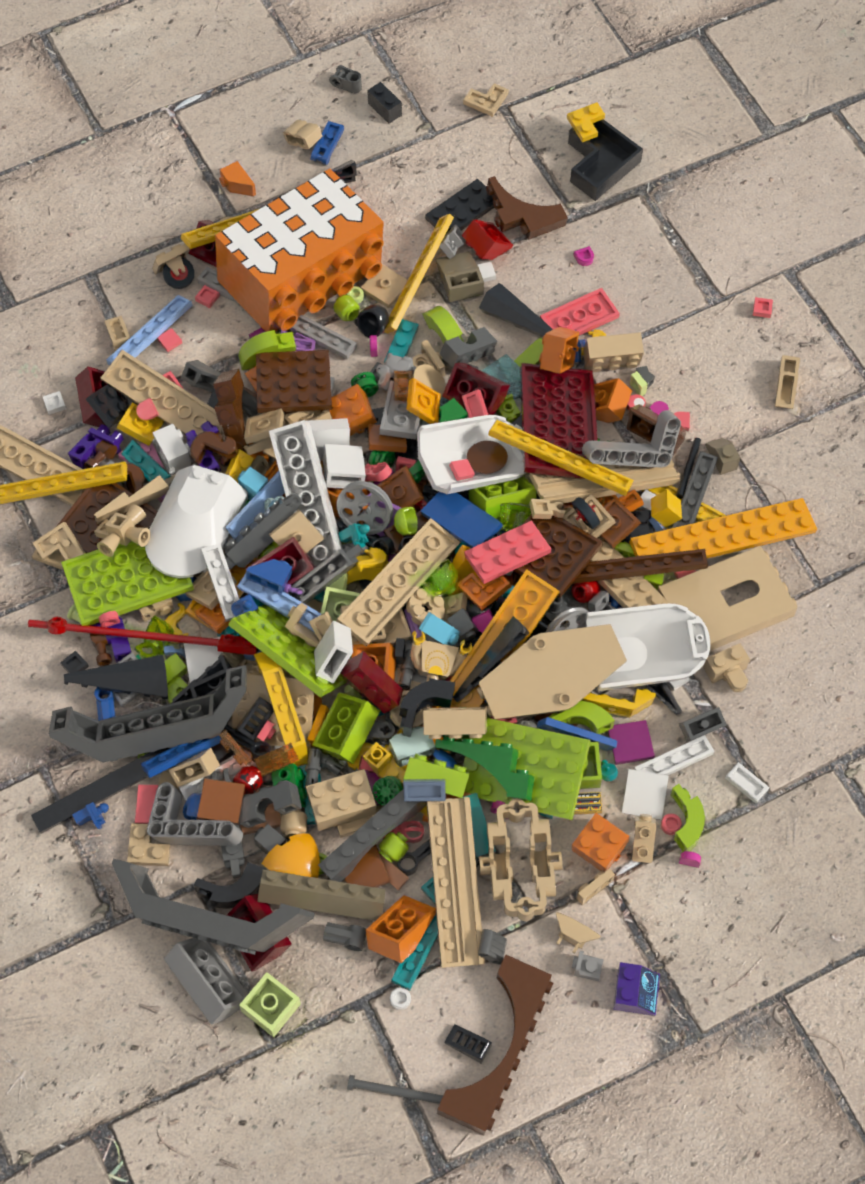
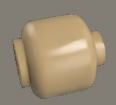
[280,809,307,838]

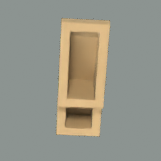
[775,355,800,409]

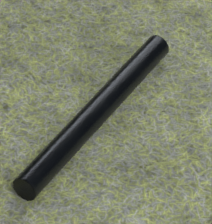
[676,437,701,499]

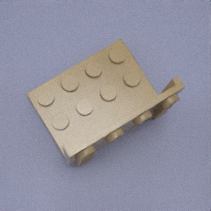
[231,659,314,749]

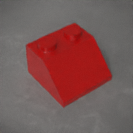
[461,219,514,260]

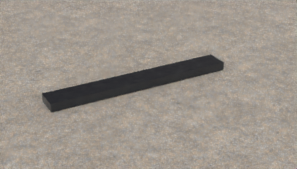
[31,748,171,834]

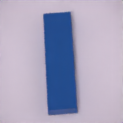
[537,717,617,751]
[141,736,222,778]

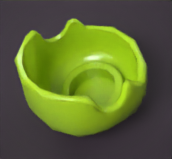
[394,507,418,536]

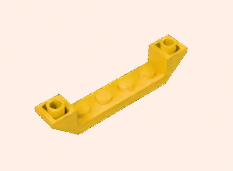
[254,652,308,766]
[581,689,656,718]
[363,742,428,817]

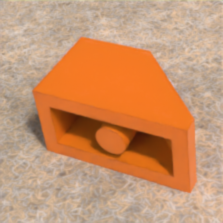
[219,161,256,196]

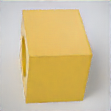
[651,489,682,528]

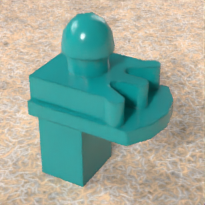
[338,523,370,548]

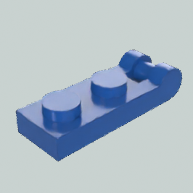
[310,121,344,165]

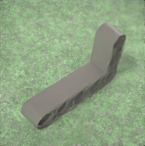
[582,410,681,468]
[147,782,243,846]

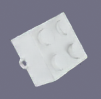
[152,424,193,476]

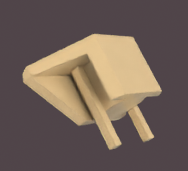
[556,912,601,954]

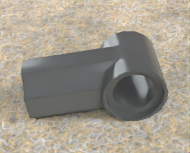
[323,922,366,951]

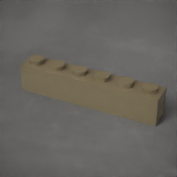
[257,869,386,921]

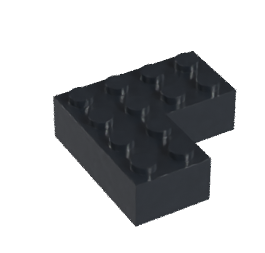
[568,119,643,201]

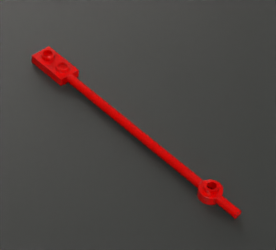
[28,616,259,655]

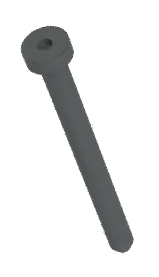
[347,1075,443,1104]

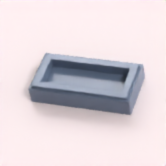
[403,779,446,801]

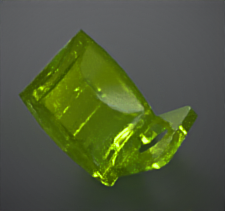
[500,503,531,531]
[134,615,174,658]

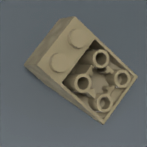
[435,251,484,302]

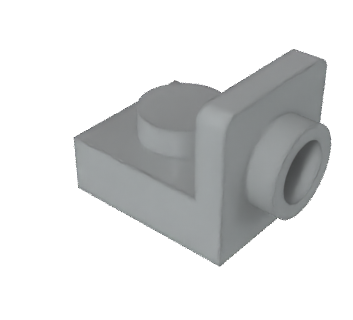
[572,951,604,981]

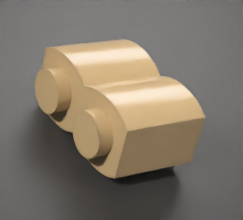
[283,120,323,150]

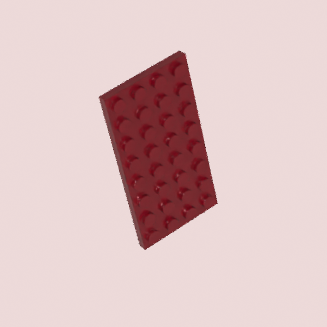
[520,363,598,479]

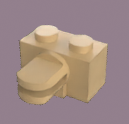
[703,643,750,692]

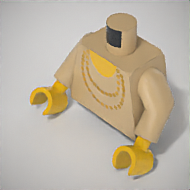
[410,631,472,682]

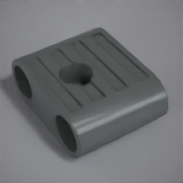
[478,929,507,964]

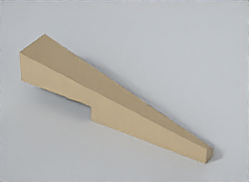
[244,410,332,455]

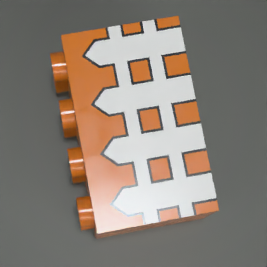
[215,168,384,332]

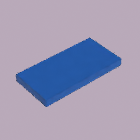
[420,492,503,548]

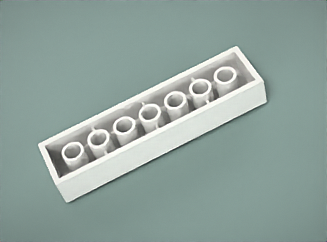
[269,420,343,567]

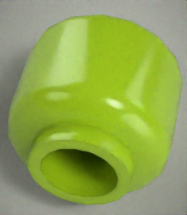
[333,295,360,322]
[379,832,409,863]

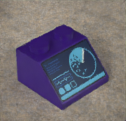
[613,962,660,1016]

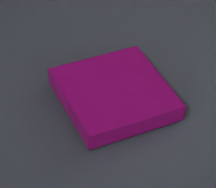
[608,720,655,765]

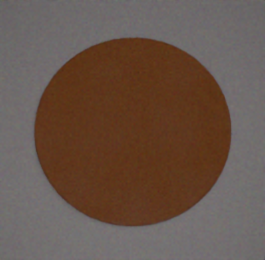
[467,441,508,474]

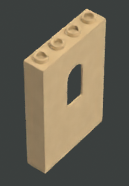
[658,546,797,651]

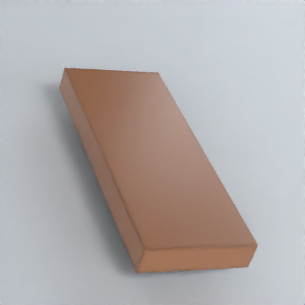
[380,854,409,890]

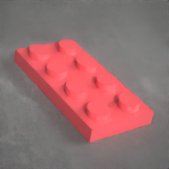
[540,288,620,336]
[464,521,551,584]

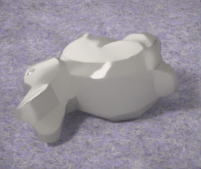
[376,353,416,391]

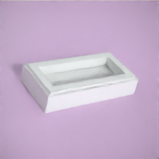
[725,762,770,804]

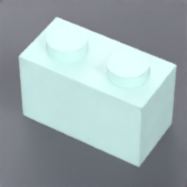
[389,726,436,767]

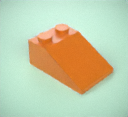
[366,895,436,963]

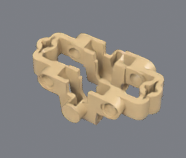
[479,798,563,921]

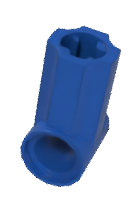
[94,687,116,721]

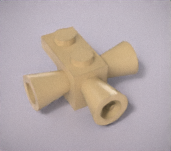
[94,504,150,557]

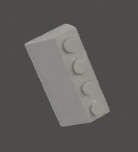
[164,938,248,1025]

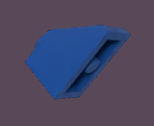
[246,559,292,594]

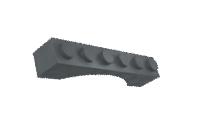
[181,360,286,417]
[319,789,427,882]

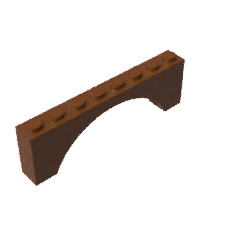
[437,955,554,1135]

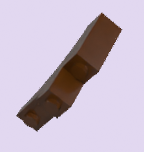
[486,176,568,240]
[213,369,249,453]

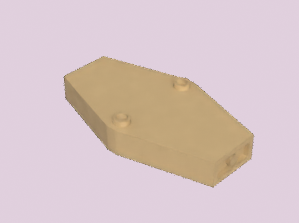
[477,624,627,720]

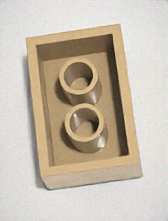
[583,332,644,372]
[423,707,487,739]
[306,769,377,831]

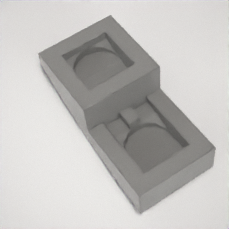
[439,224,465,259]

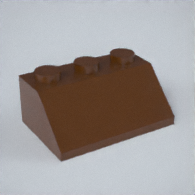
[626,404,687,456]

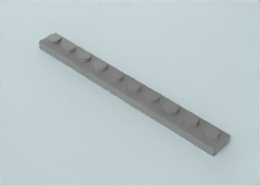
[197,267,357,359]

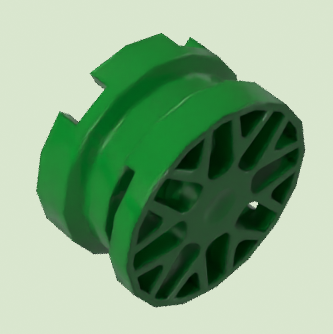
[350,372,379,398]
[369,450,396,468]
[372,776,404,806]

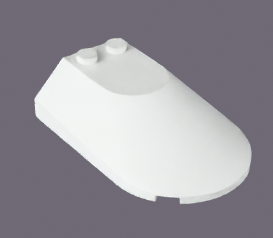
[417,415,526,494]
[145,465,248,578]
[585,603,710,691]

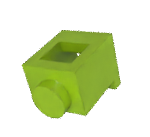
[496,393,521,423]

